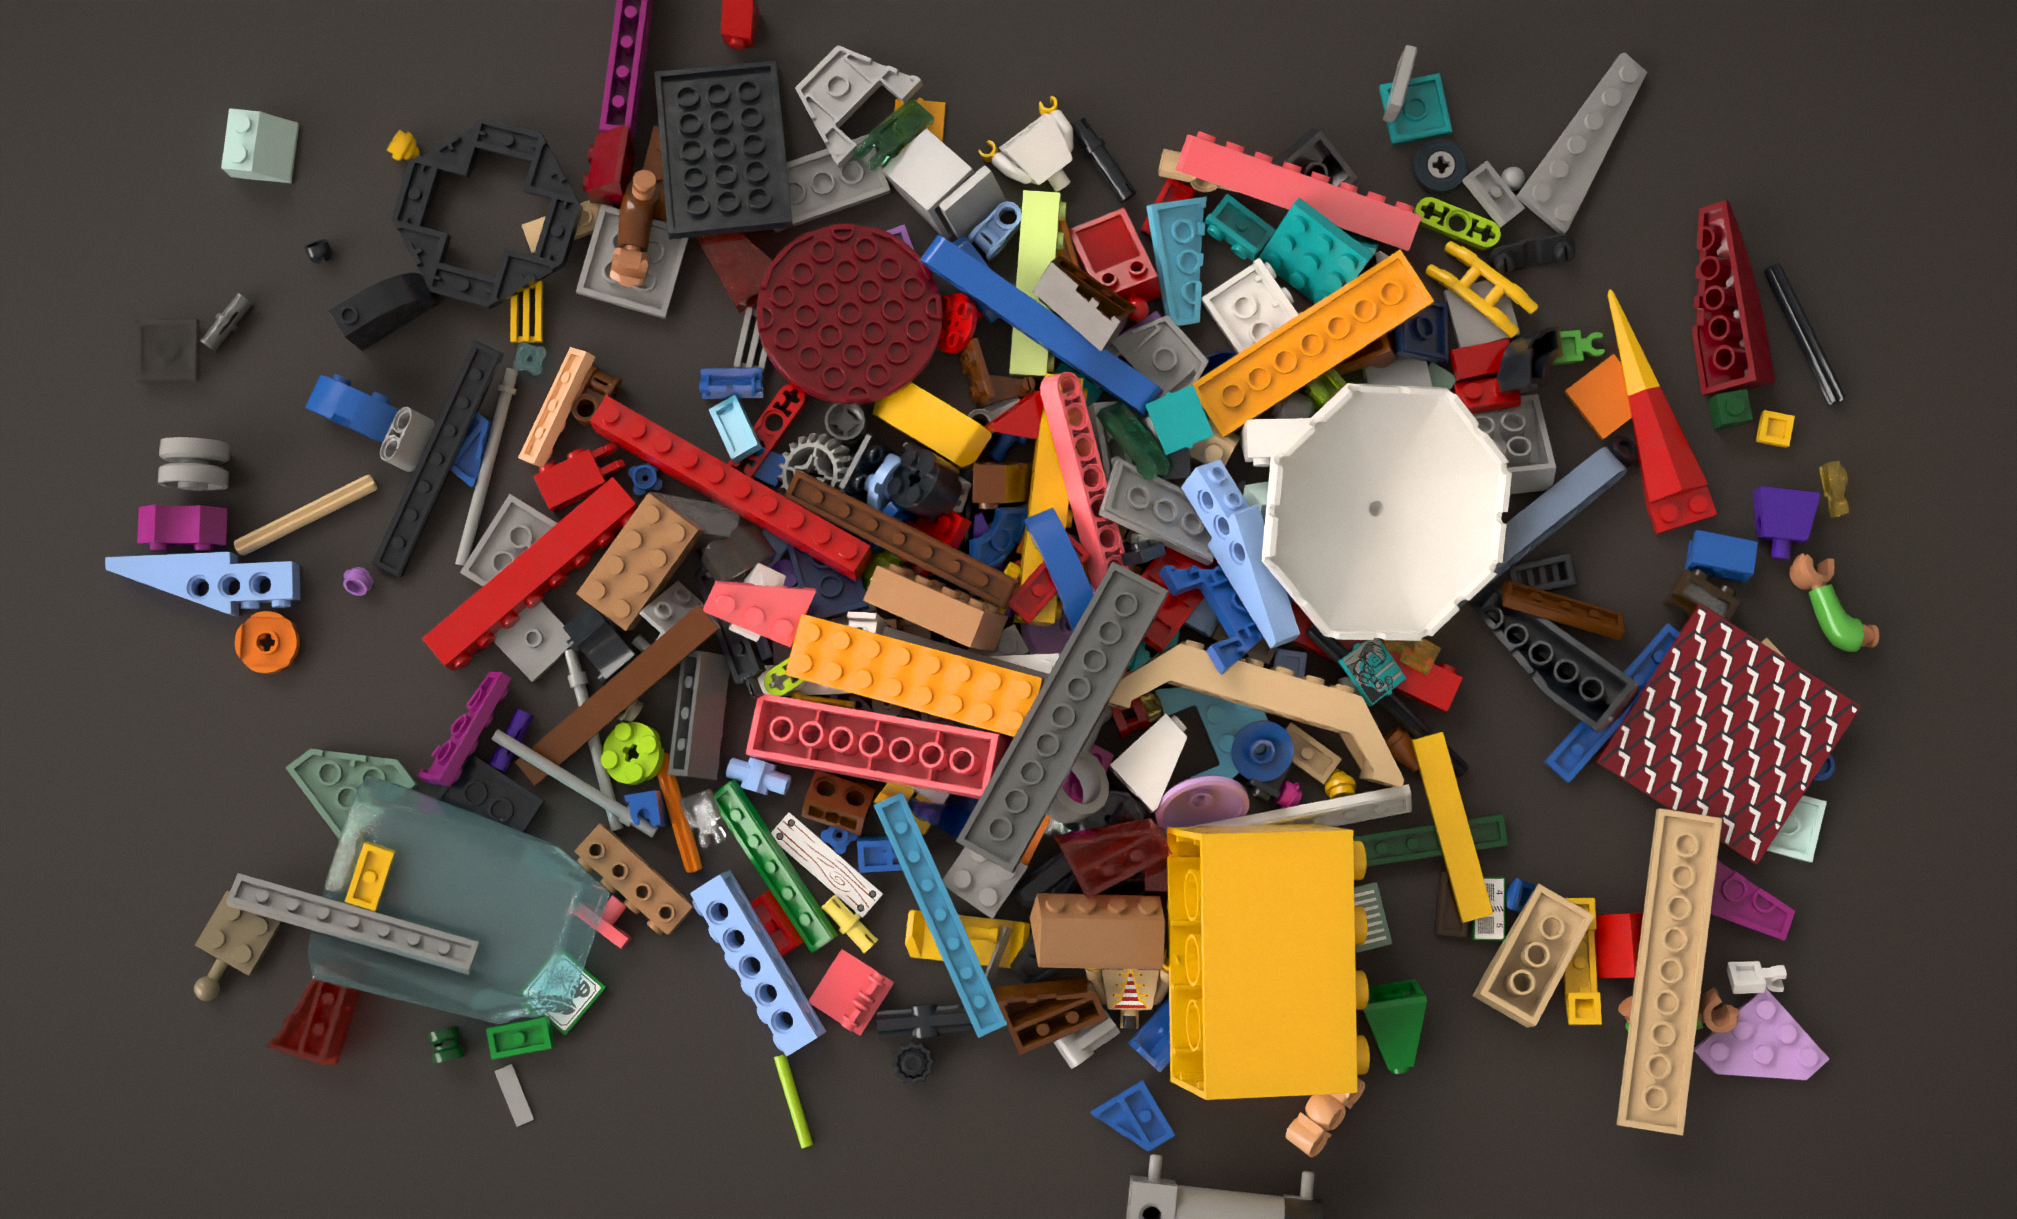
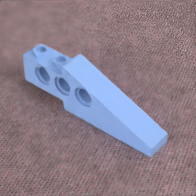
[1181,460,1300,649]
[105,552,301,617]

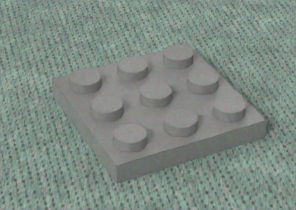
[576,204,689,319]

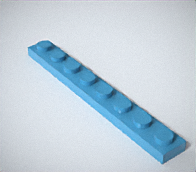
[874,792,1007,1038]

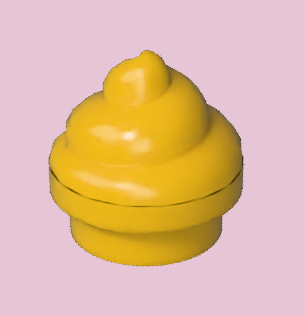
[387,130,420,161]
[1325,769,1357,799]

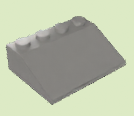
[1472,394,1556,494]

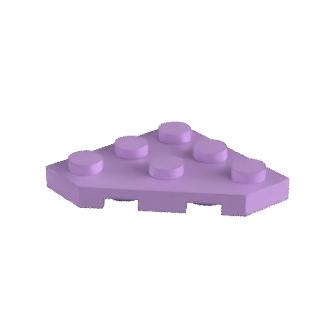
[1694,988,1829,1080]

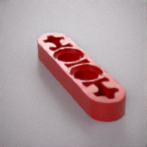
[727,384,807,479]

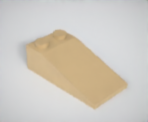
[1473,884,1594,1028]

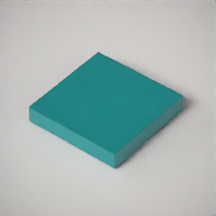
[1379,73,1453,146]

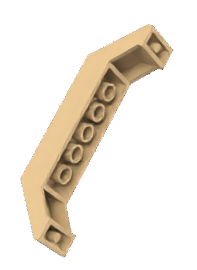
[1108,640,1404,787]

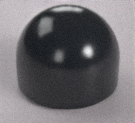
[1607,436,1638,468]

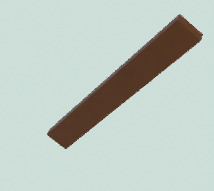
[784,470,1019,609]
[515,604,721,786]

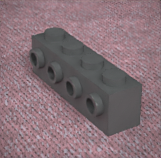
[668,651,730,780]

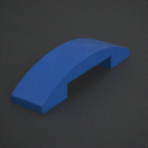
[1024,508,1094,631]

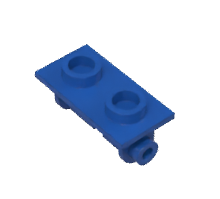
[699,367,764,399]

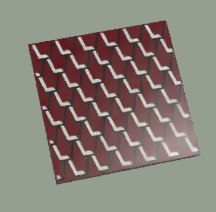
[1595,604,1861,864]

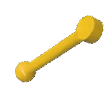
[791,691,856,708]

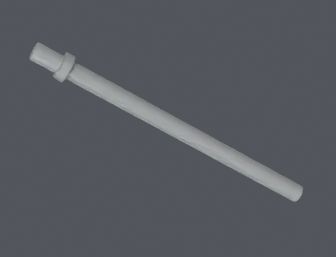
[455,368,518,566]

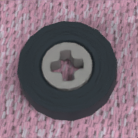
[1412,139,1468,195]

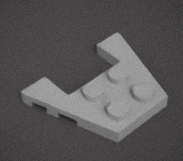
[795,45,923,169]
[1105,315,1209,417]

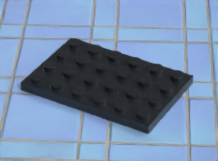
[654,60,793,240]

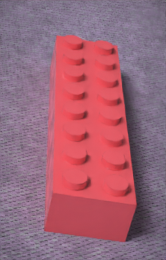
[746,694,1007,799]

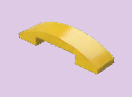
[1563,898,1602,1025]

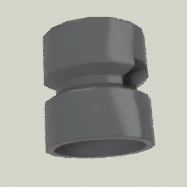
[825,403,867,447]

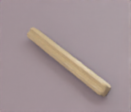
[234,475,377,556]

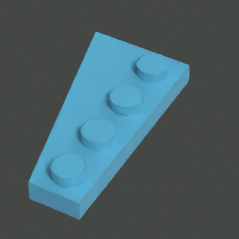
[1146,197,1207,326]

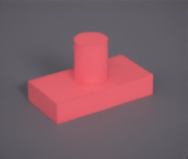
[571,895,632,949]

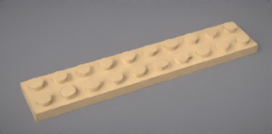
[1617,808,1722,1136]

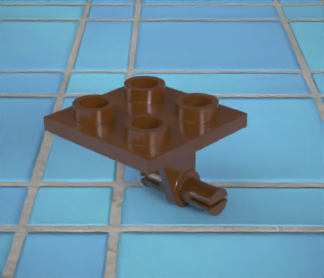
[959,338,1035,409]

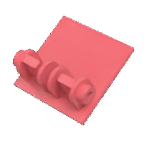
[809,949,894,1036]

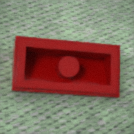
[750,890,804,957]

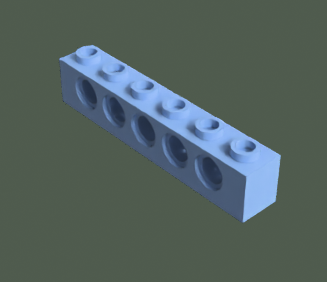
[690,870,827,1056]

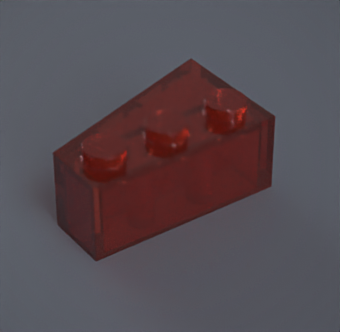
[696,233,772,313]
[1053,818,1172,899]
[266,964,366,1065]

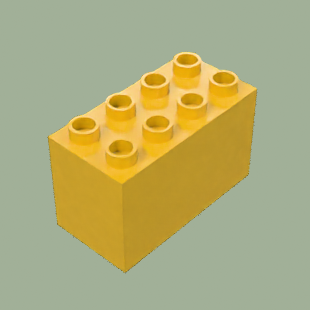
[1167,824,1370,1100]

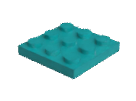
[1258,197,1374,304]

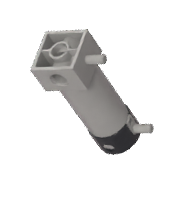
[1126,1154,1324,1219]

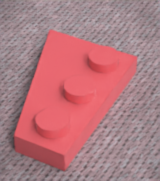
[703,581,816,648]

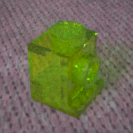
[1304,368,1347,409]

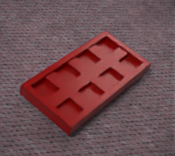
[1141,546,1220,654]

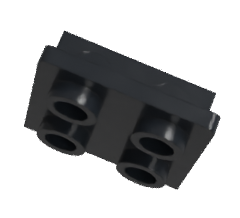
[839,433,897,503]

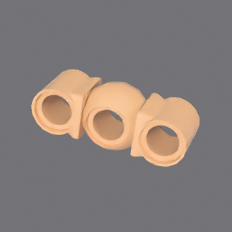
[1285,1077,1365,1157]

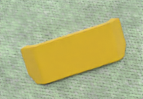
[873,383,992,468]
[905,910,1030,968]

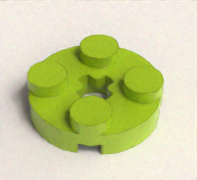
[601,722,665,785]

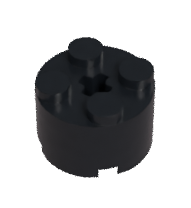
[887,449,962,522]

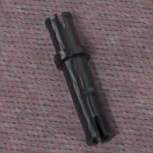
[1071,117,1137,204]

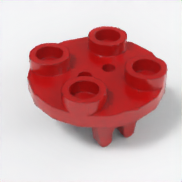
[937,293,983,354]

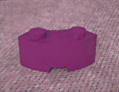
[137,504,227,552]

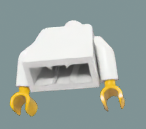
[978,96,1074,192]

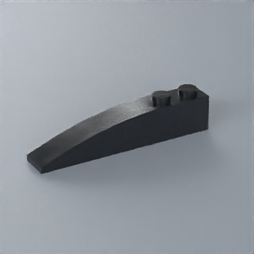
[1468,581,1639,733]

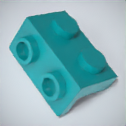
[1205,194,1276,261]

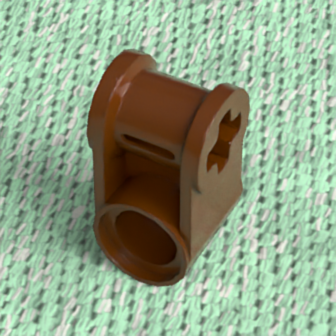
[571,365,622,427]

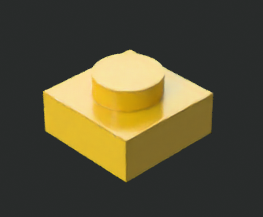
[1756,410,1795,448]

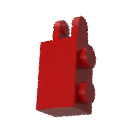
[533,442,626,513]

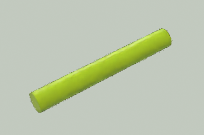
[774,1054,813,1148]

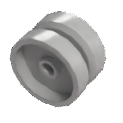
[158,437,230,491]

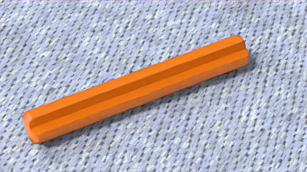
[657,752,703,873]

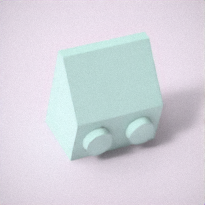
[221,108,299,184]

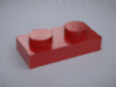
[1453,377,1521,414]

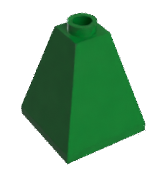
[1362,979,1427,1074]

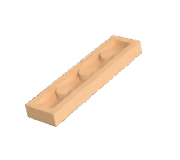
[518,347,595,467]

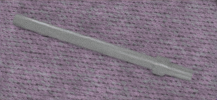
[564,649,623,831]
[492,729,659,838]

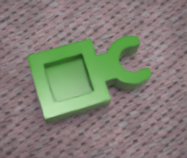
[1551,330,1605,365]

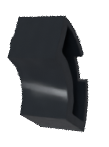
[1497,326,1563,394]
[563,605,638,685]

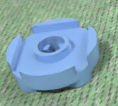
[864,453,901,511]

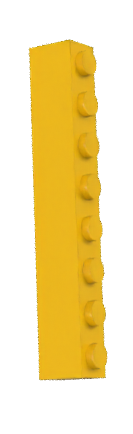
[1014,373,1087,627]

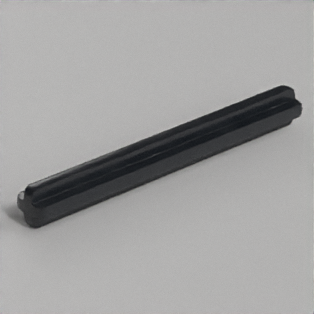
[1764,263,1845,405]

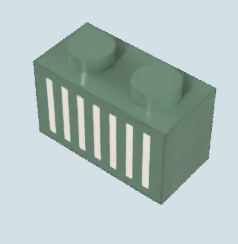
[1354,882,1392,953]

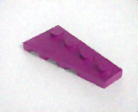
[416,671,512,787]
[1710,859,1795,941]

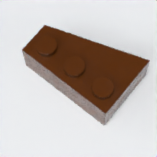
[973,461,1033,509]
[992,978,1107,1056]

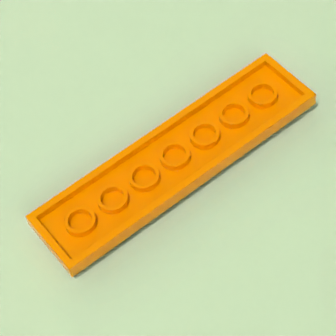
[1189,250,1434,437]
[785,614,1044,737]

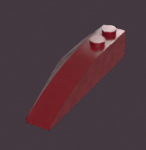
[1692,200,1775,396]

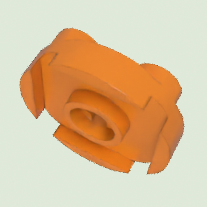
[235,611,300,674]

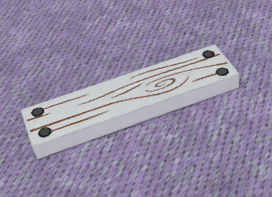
[771,812,883,918]

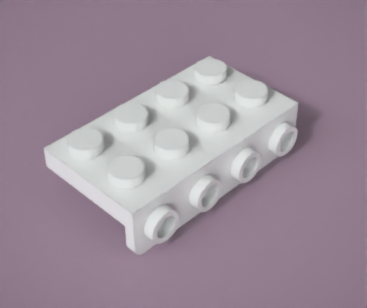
[1201,258,1302,354]

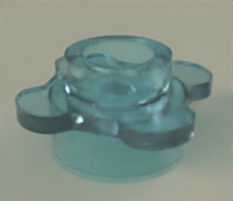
[513,342,547,376]

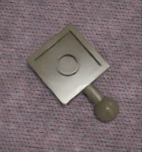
[194,890,283,1001]

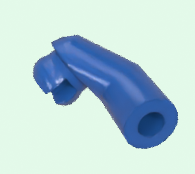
[989,434,1029,462]

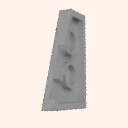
[460,494,557,586]

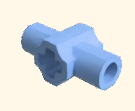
[726,757,792,795]

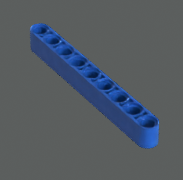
[920,235,1163,417]

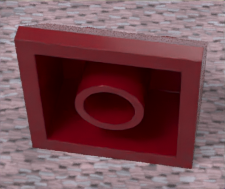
[583,125,636,207]

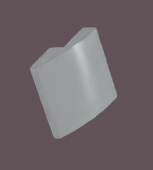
[1362,354,1432,387]

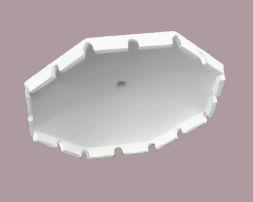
[1261,383,1512,641]

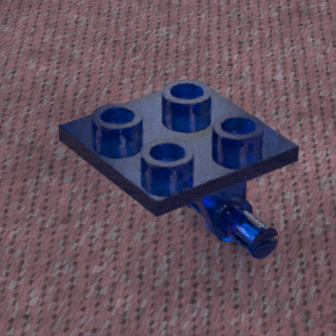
[908,794,979,839]

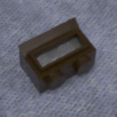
[1662,568,1741,622]

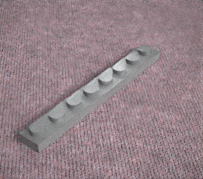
[226,873,480,975]

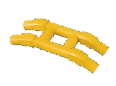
[1425,241,1538,338]

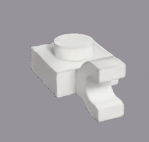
[1726,961,1787,994]

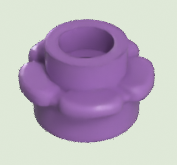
[343,567,374,596]

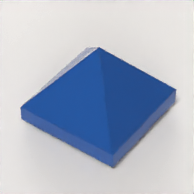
[1505,878,1536,913]

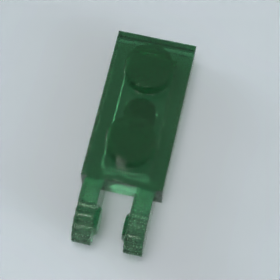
[853,98,934,172]
[1096,401,1171,481]

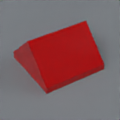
[1594,912,1643,978]

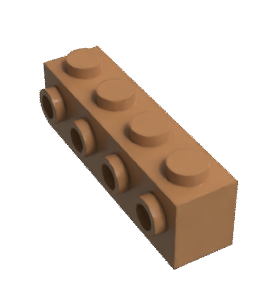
[574,823,695,936]

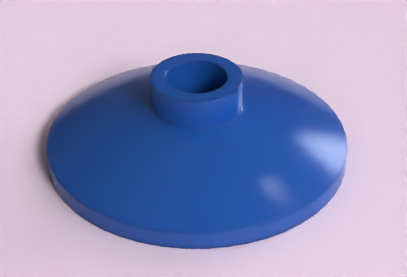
[1231,720,1294,782]

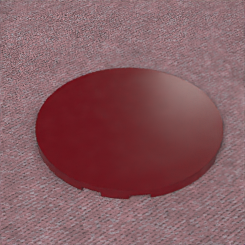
[756,223,943,404]

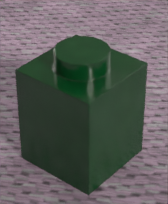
[1708,389,1753,431]

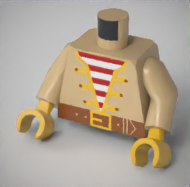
[1085,948,1179,1029]

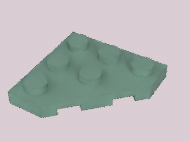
[285,749,418,842]

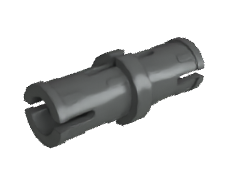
[200,292,254,352]

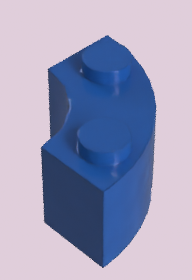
[305,374,399,443]

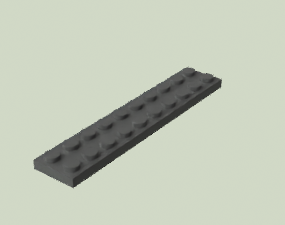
[956,561,1169,873]

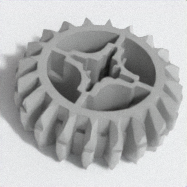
[775,433,854,517]

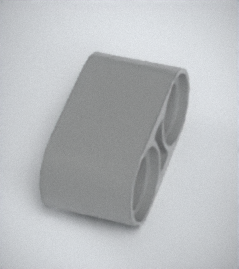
[380,407,435,472]

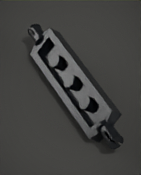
[694,546,766,699]

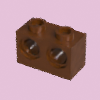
[801,770,875,836]

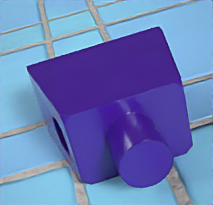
[1753,486,1820,560]

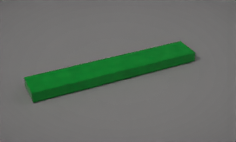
[709,779,838,953]

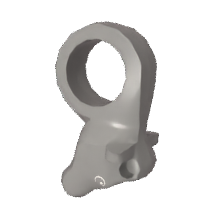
[1046,705,1112,823]

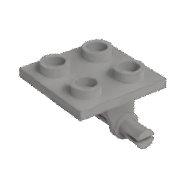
[631,581,705,652]

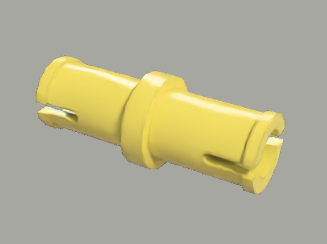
[821,894,878,953]

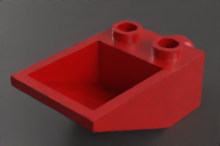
[1068,208,1162,322]

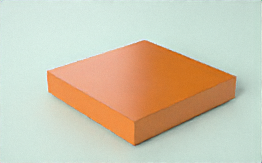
[1564,354,1632,441]

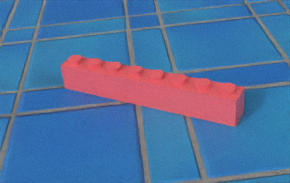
[1175,131,1422,251]

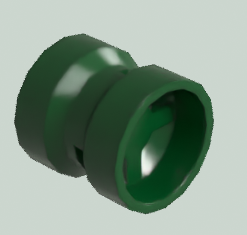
[427,1026,465,1064]

